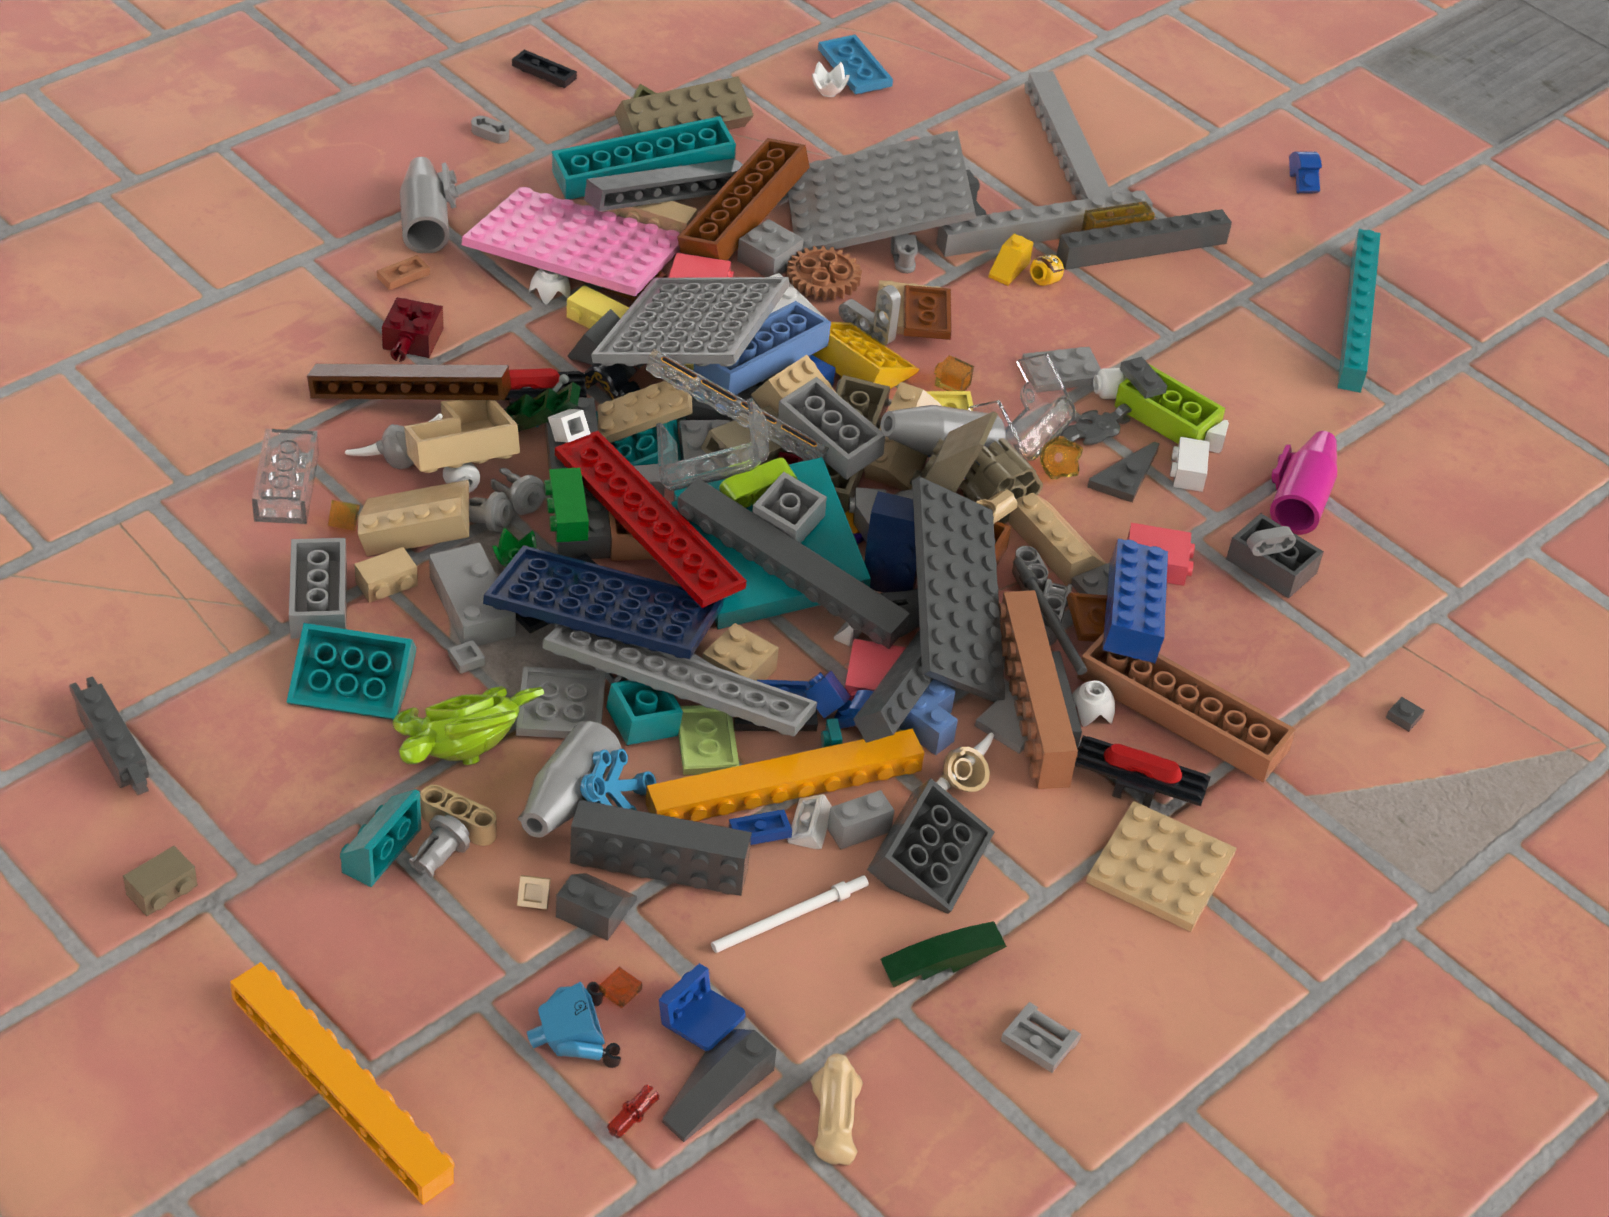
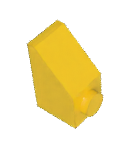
[988,234,1034,286]

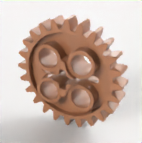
[786,246,862,301]

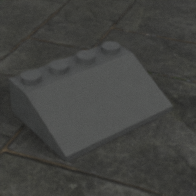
[867,778,995,914]

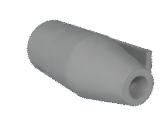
[400,157,458,253]
[881,405,1005,462]
[518,721,621,838]

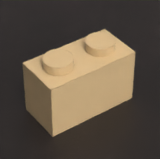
[354,547,418,603]

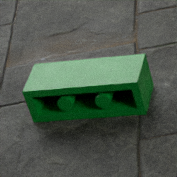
[544,468,589,542]

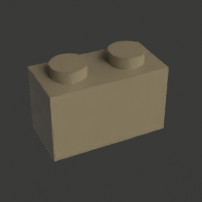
[123,846,198,916]

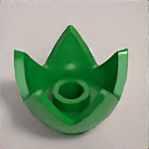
[492,528,537,568]

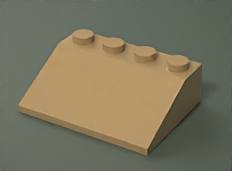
[358,480,469,556]

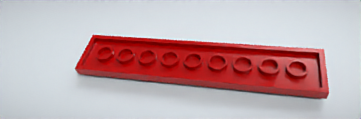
[555,430,747,608]

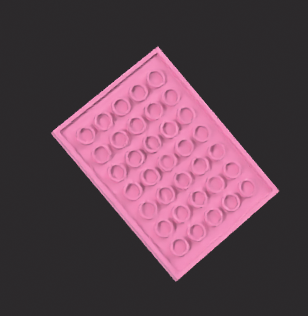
[462,187,680,296]

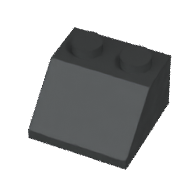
[556,873,637,941]

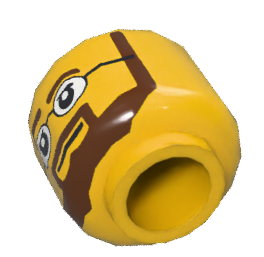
[1030,254,1064,286]

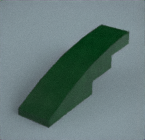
[504,382,581,432]
[880,921,1007,988]

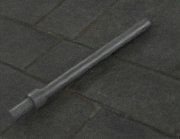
[1013,557,1087,675]

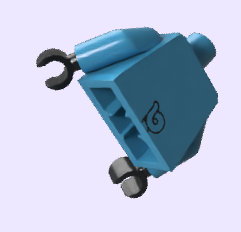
[527,982,621,1068]

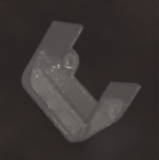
[968,353,1076,462]
[656,398,769,491]

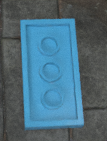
[818,35,893,94]

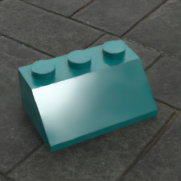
[340,789,422,887]

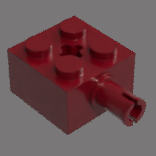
[382,297,444,362]

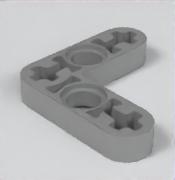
[838,285,901,346]

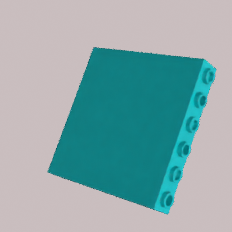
[671,457,871,629]

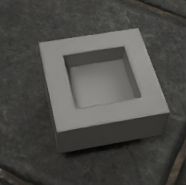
[448,640,485,674]

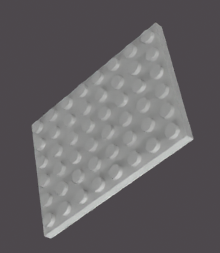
[788,130,976,253]
[591,277,790,367]

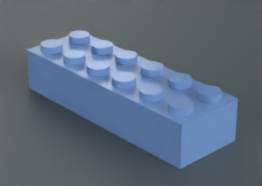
[693,301,831,399]

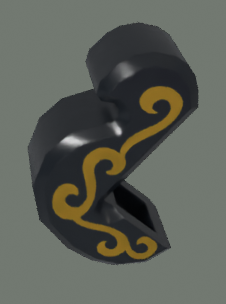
[584,363,640,400]

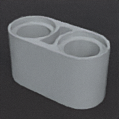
[1012,546,1048,593]

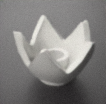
[812,61,850,97]
[529,268,571,305]
[1072,680,1115,727]

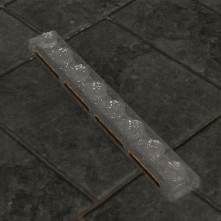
[646,349,829,462]

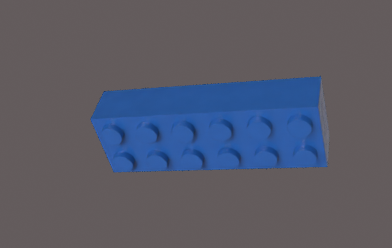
[1103,538,1168,663]

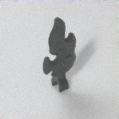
[1053,404,1132,445]

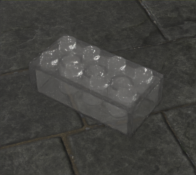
[252,429,319,524]

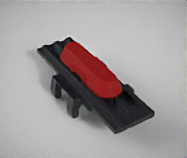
[495,368,587,405]
[1075,735,1211,808]

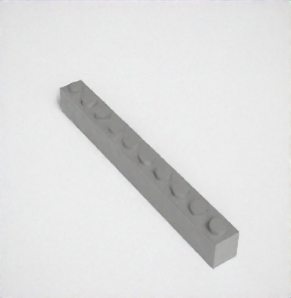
[1025,71,1113,200]
[936,190,1153,257]

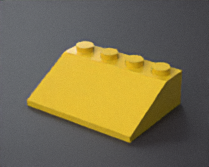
[812,322,919,389]

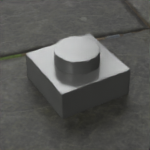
[1386,697,1425,732]

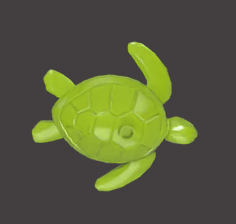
[393,686,544,765]

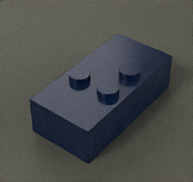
[864,491,917,592]

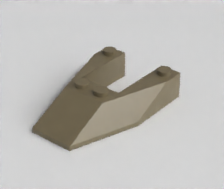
[910,411,998,499]

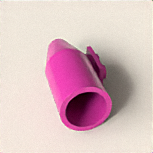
[1270,431,1337,535]

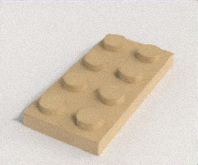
[598,373,692,443]

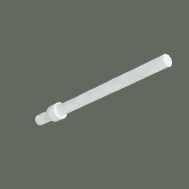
[711,875,869,953]

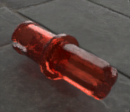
[607,1085,660,1138]

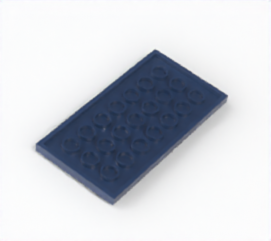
[483,545,724,659]

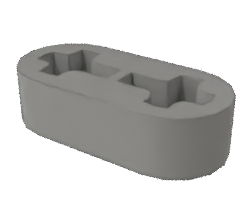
[471,116,510,143]
[1247,526,1296,556]

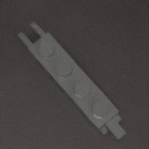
[69,676,149,796]

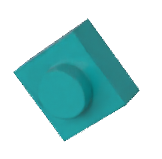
[821,718,843,748]

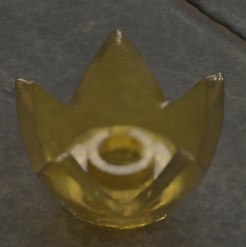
[1040,436,1083,480]

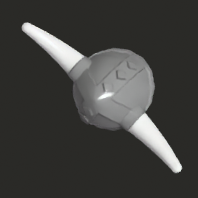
[345,413,443,469]

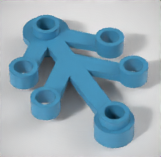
[580,749,656,810]

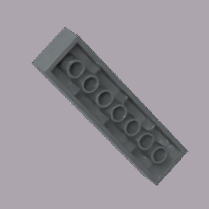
[544,397,611,559]

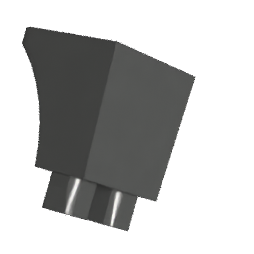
[567,309,644,380]

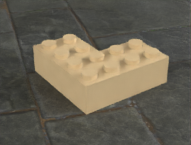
[404,400,520,473]

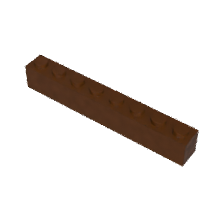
[307,364,511,400]

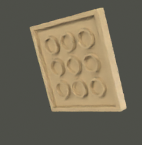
[1086,801,1237,932]

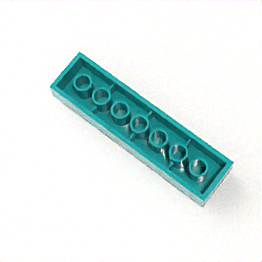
[552,116,736,200]

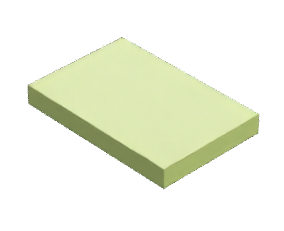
[678,705,739,775]

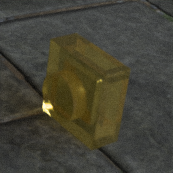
[327,500,360,530]

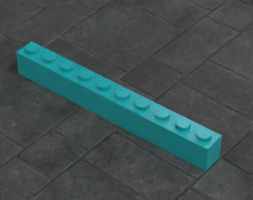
[1337,229,1381,393]

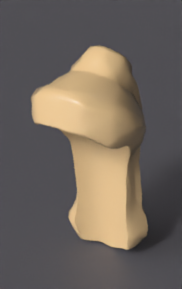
[811,1054,863,1165]

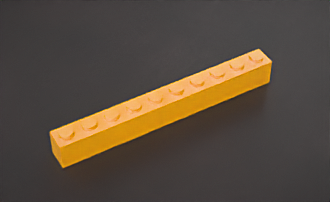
[646,729,924,821]
[230,962,455,1205]

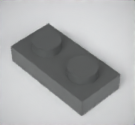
[1120,356,1167,399]

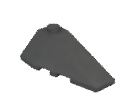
[662,1029,777,1142]

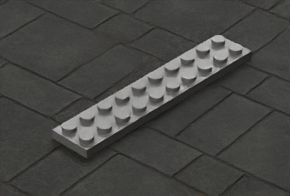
[543,625,817,737]

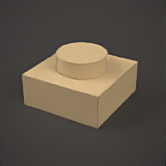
[517,875,551,909]

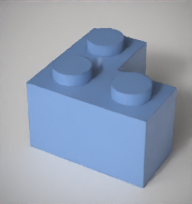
[899,679,958,755]

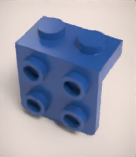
[659,963,746,1051]

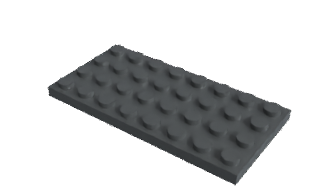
[912,477,1005,702]

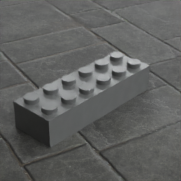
[570,800,752,896]

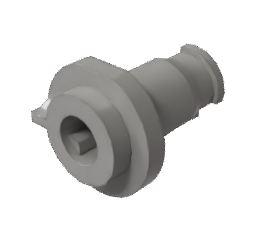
[491,468,549,515]
[469,491,515,532]
[409,815,470,878]

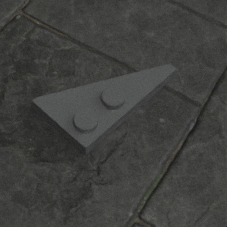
[1088,442,1160,503]

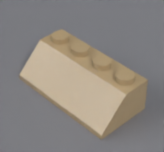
[864,382,942,491]
[1008,493,1107,586]

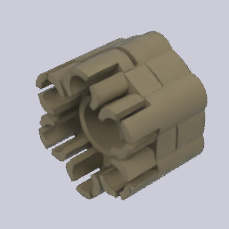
[959,438,1043,523]

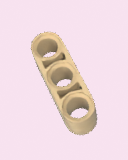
[421,785,497,846]

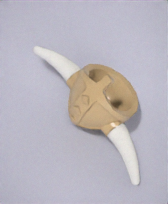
[936,732,994,792]

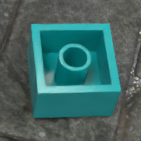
[606,680,683,745]

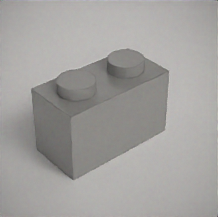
[828,790,894,849]

